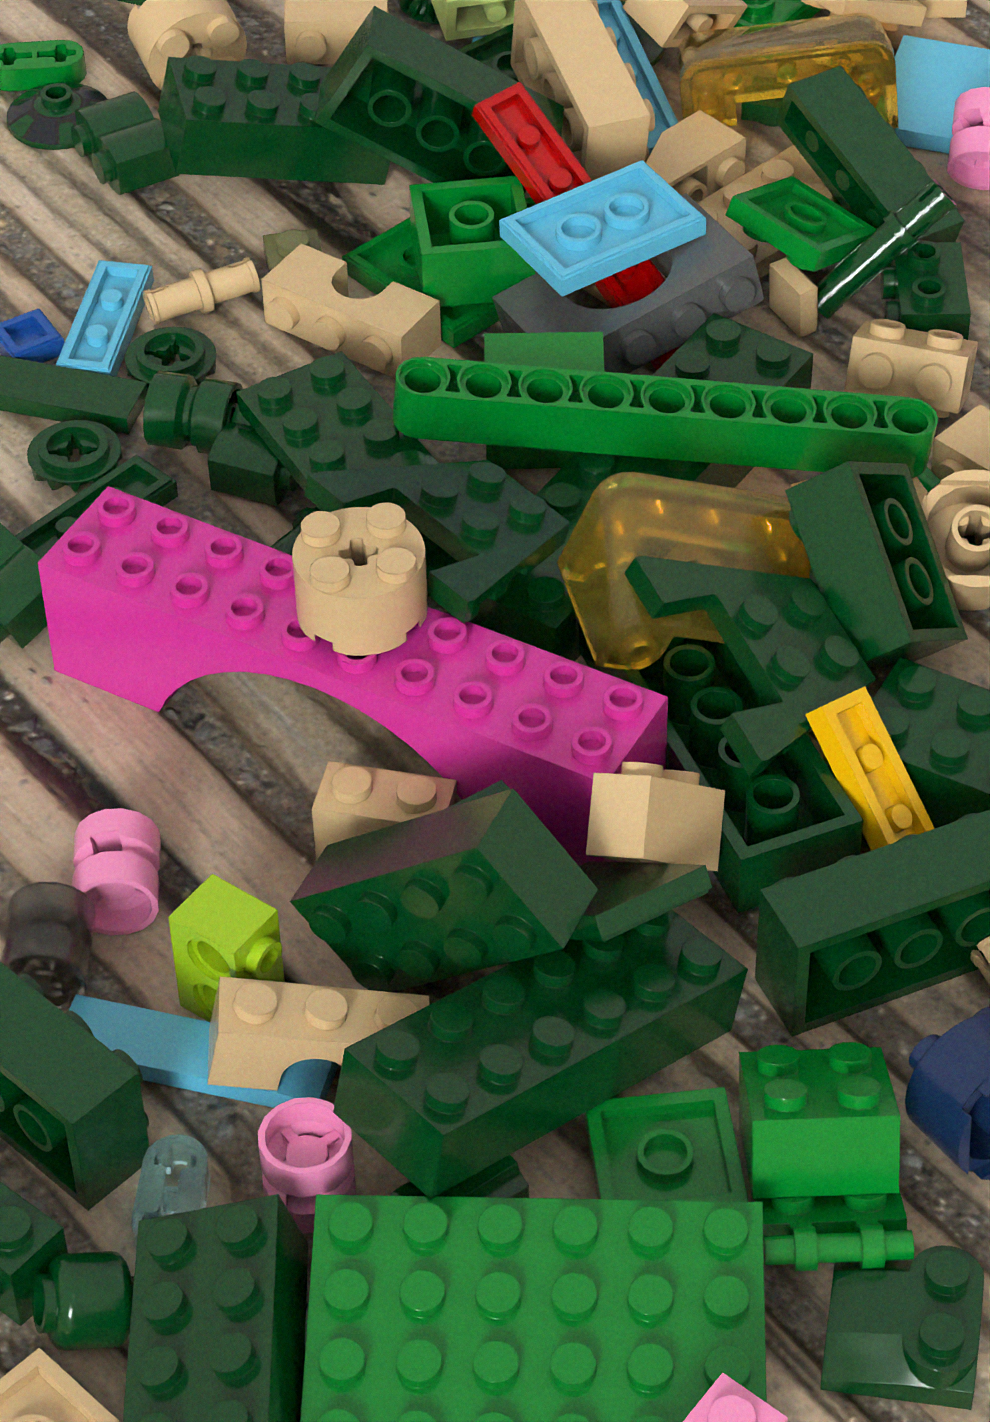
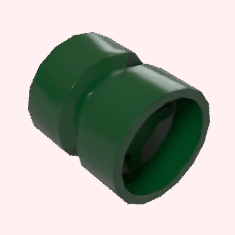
[143,370,243,454]

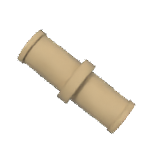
[143,257,260,325]

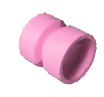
[947,87,990,190]
[71,808,161,936]
[258,1097,356,1234]

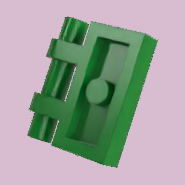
[753,1190,914,1272]

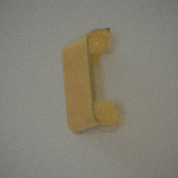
[676,13,899,128]
[557,472,811,670]

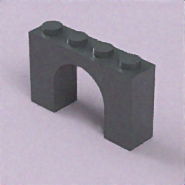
[492,193,764,374]

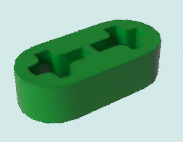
[0,40,87,91]

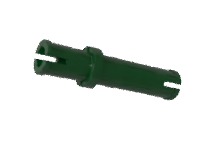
[815,179,957,319]

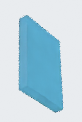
[874,35,990,154]
[499,160,706,297]

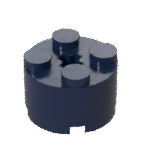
[905,1006,990,1180]

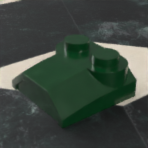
[820,1245,984,1410]

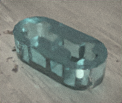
[132,1134,210,1249]

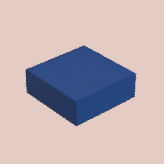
[0,308,64,363]

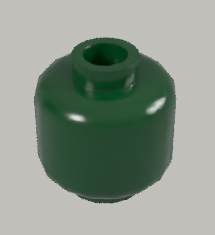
[32,1251,134,1351]

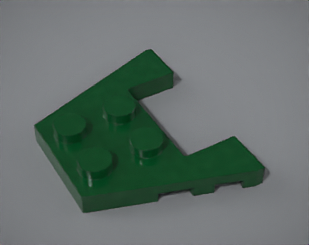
[304,460,570,623]
[624,556,876,777]

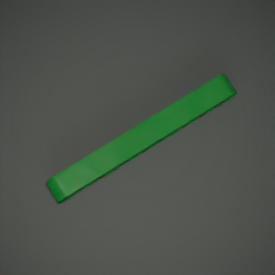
[392,357,938,478]

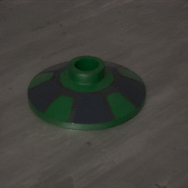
[7,82,108,150]

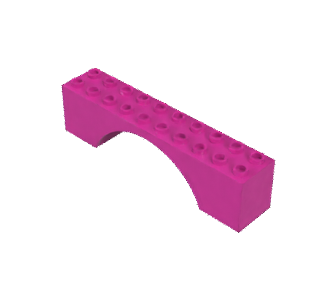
[38,486,668,866]

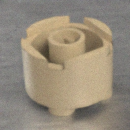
[127,0,247,90]
[920,469,990,611]
[292,503,428,656]

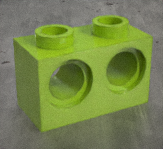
[168,874,285,1022]

